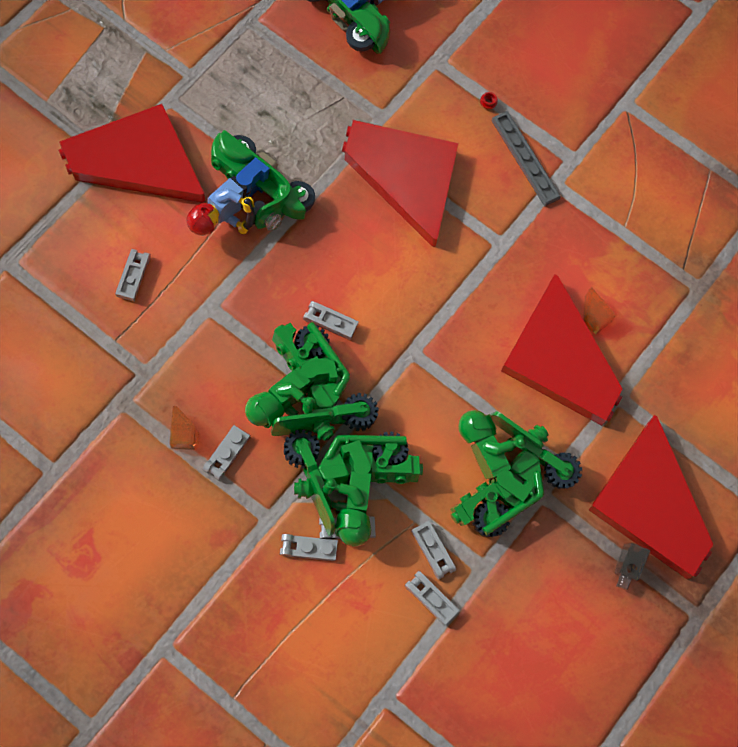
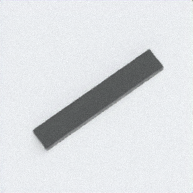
[492,111,561,207]

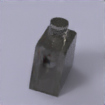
[614,543,651,590]

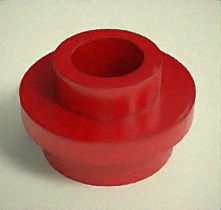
[480,92,498,109]

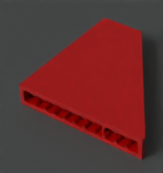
[58,104,205,203]
[342,120,459,247]
[501,274,623,426]
[589,415,713,579]

